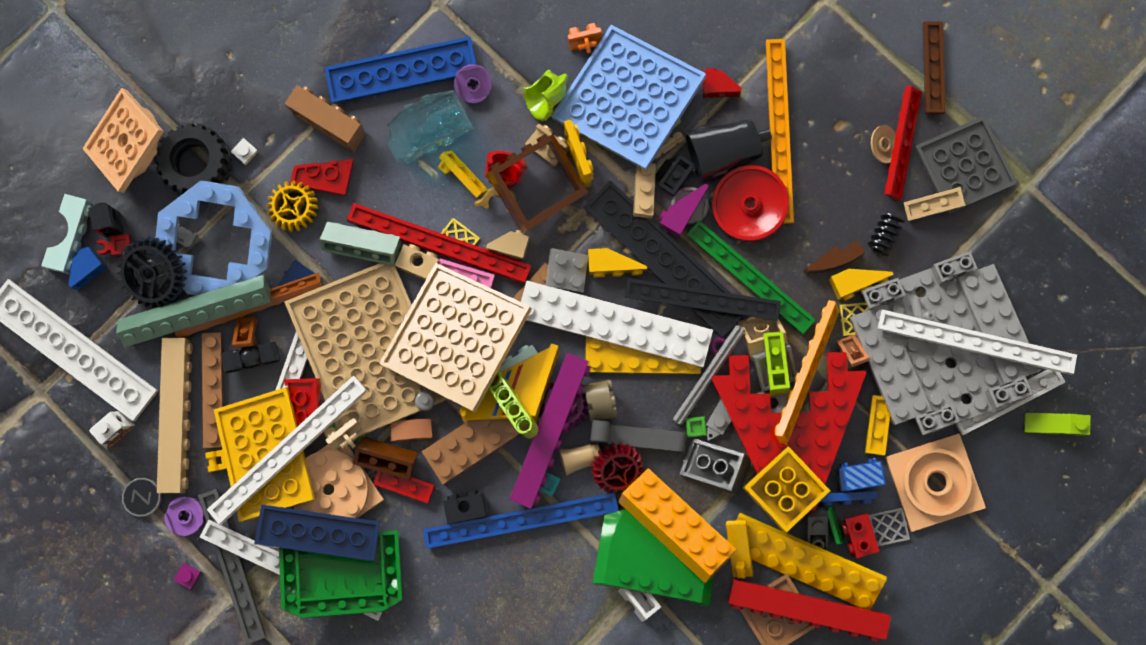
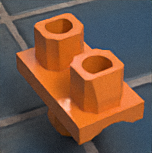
[568,23,602,54]

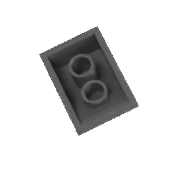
[680,438,751,496]

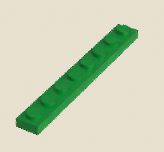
[686,220,815,335]

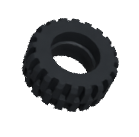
[155,123,233,196]

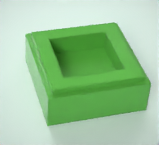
[685,416,707,438]

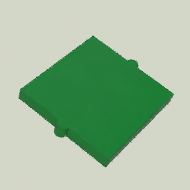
[827,507,844,545]

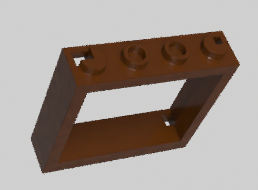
[486,134,589,233]

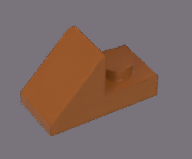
[232,316,259,348]

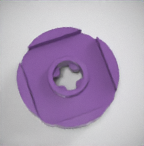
[454,64,492,103]
[164,497,205,536]

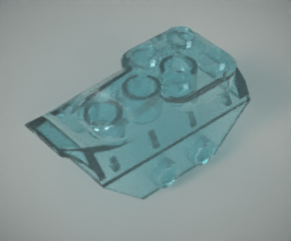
[387,90,474,164]

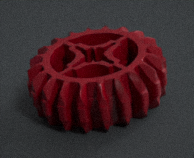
[591,442,644,494]

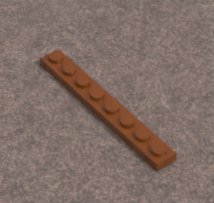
[174,272,323,338]

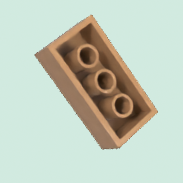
[284,85,366,152]

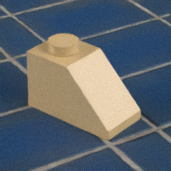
[486,230,530,261]

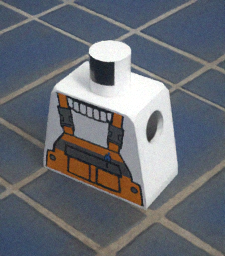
[89,411,135,450]

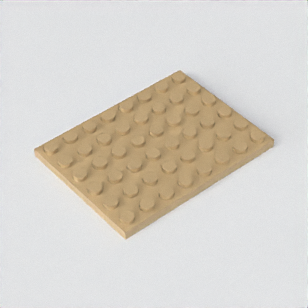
[284,263,449,437]

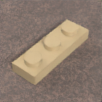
[633,163,656,219]
[904,187,966,221]

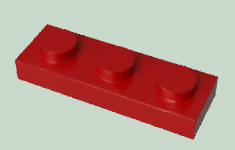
[373,471,435,504]

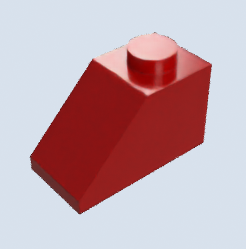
[702,68,741,98]

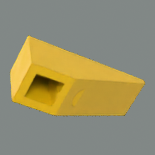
[588,248,647,278]
[829,269,894,301]

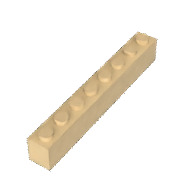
[157,338,193,493]

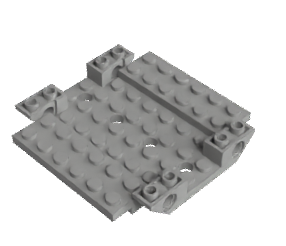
[849,251,1041,436]

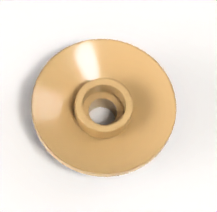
[871,125,896,163]

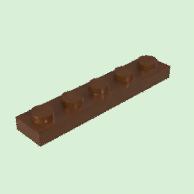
[922,21,946,114]

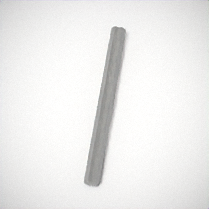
[673,325,745,425]

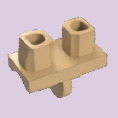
[324,415,362,451]

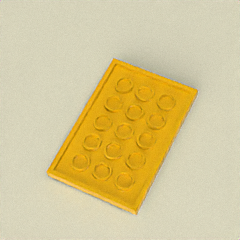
[214,387,315,522]

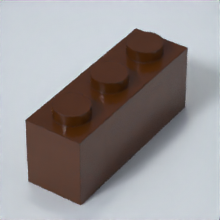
[353,436,418,480]

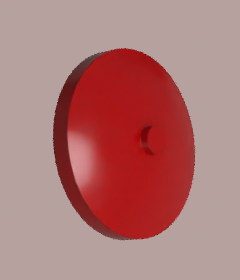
[712,165,789,242]

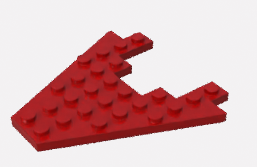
[711,352,866,511]

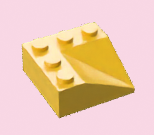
[743,446,830,532]

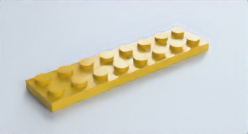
[727,513,886,610]

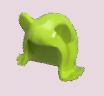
[523,70,568,121]

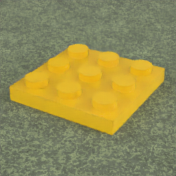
[564,119,594,188]

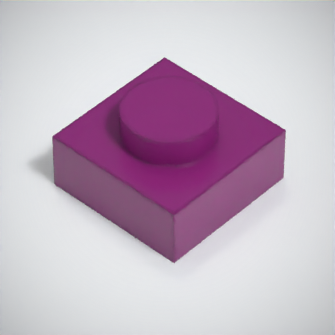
[173,563,202,590]

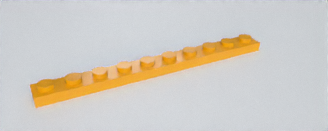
[765,39,794,224]

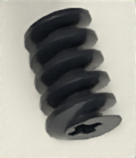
[867,213,905,256]

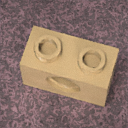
[395,244,439,281]

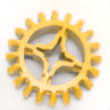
[266,181,318,232]

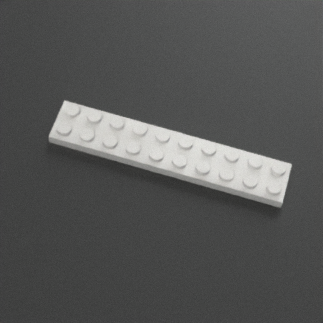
[0,279,159,422]
[521,281,713,368]

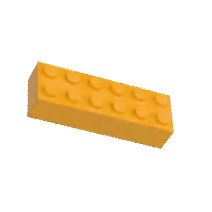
[619,468,736,583]

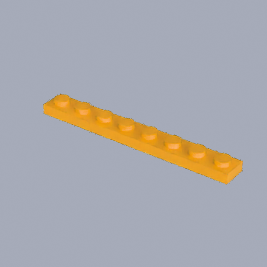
[775,300,839,445]

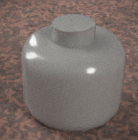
[415,391,434,412]

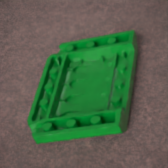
[592,509,714,607]
[279,530,402,618]

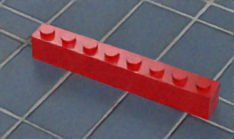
[727,578,891,642]

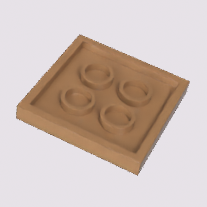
[740,574,815,645]

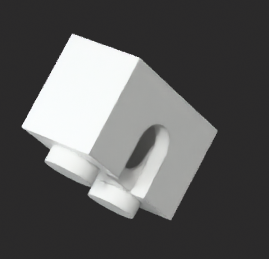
[618,588,661,622]

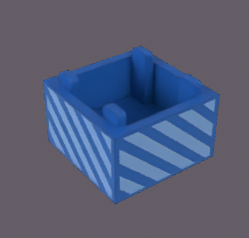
[836,458,886,492]

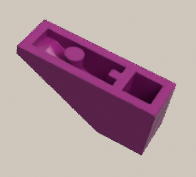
[658,184,709,238]

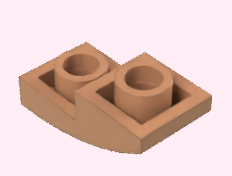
[390,419,432,442]

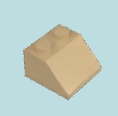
[738,317,788,361]

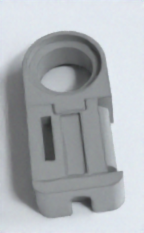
[176,224,198,249]

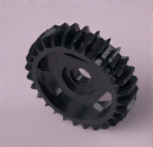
[116,237,187,308]

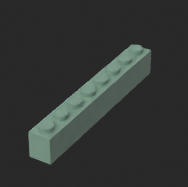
[116,275,271,348]

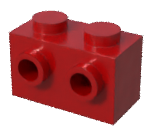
[841,513,880,558]

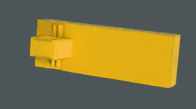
[438,150,488,198]
[726,520,753,579]

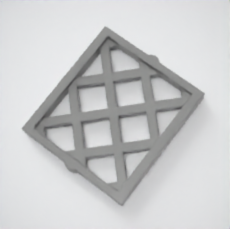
[868,508,910,546]

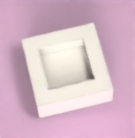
[231,138,258,165]

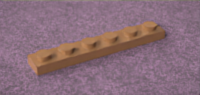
[202,332,224,448]

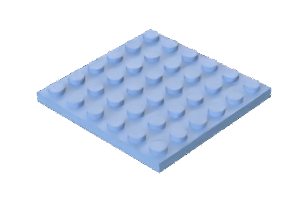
[551,25,707,171]

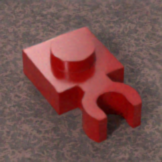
[97,234,132,256]

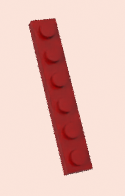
[884,86,922,200]

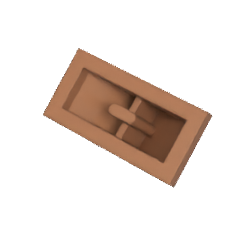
[837,334,870,369]

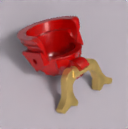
[474,151,528,212]

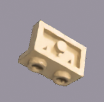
[525,124,569,168]

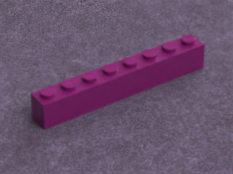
[509,353,592,508]

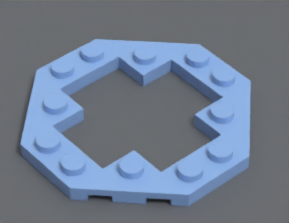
[155,181,273,295]

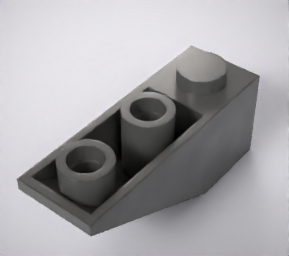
[804,506,828,551]

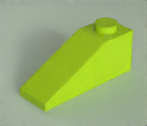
[763,331,790,396]
[1024,413,1090,436]

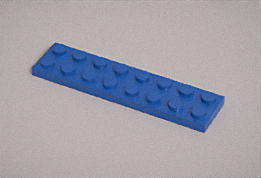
[324,36,476,105]

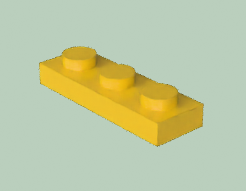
[865,395,890,456]

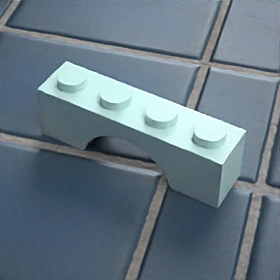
[41,194,92,275]

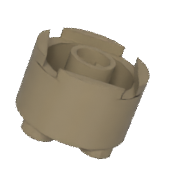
[584,380,618,422]

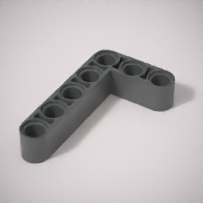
[590,420,687,453]

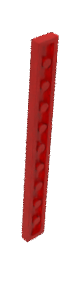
[347,203,531,285]

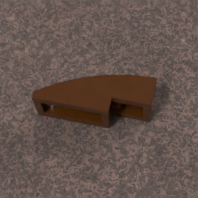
[804,240,865,274]

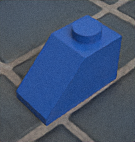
[68,247,107,291]

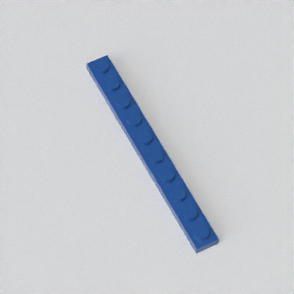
[423,493,618,549]

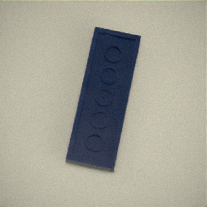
[254,504,380,562]

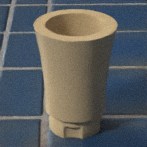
[559,443,600,476]

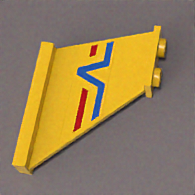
[460,344,559,423]

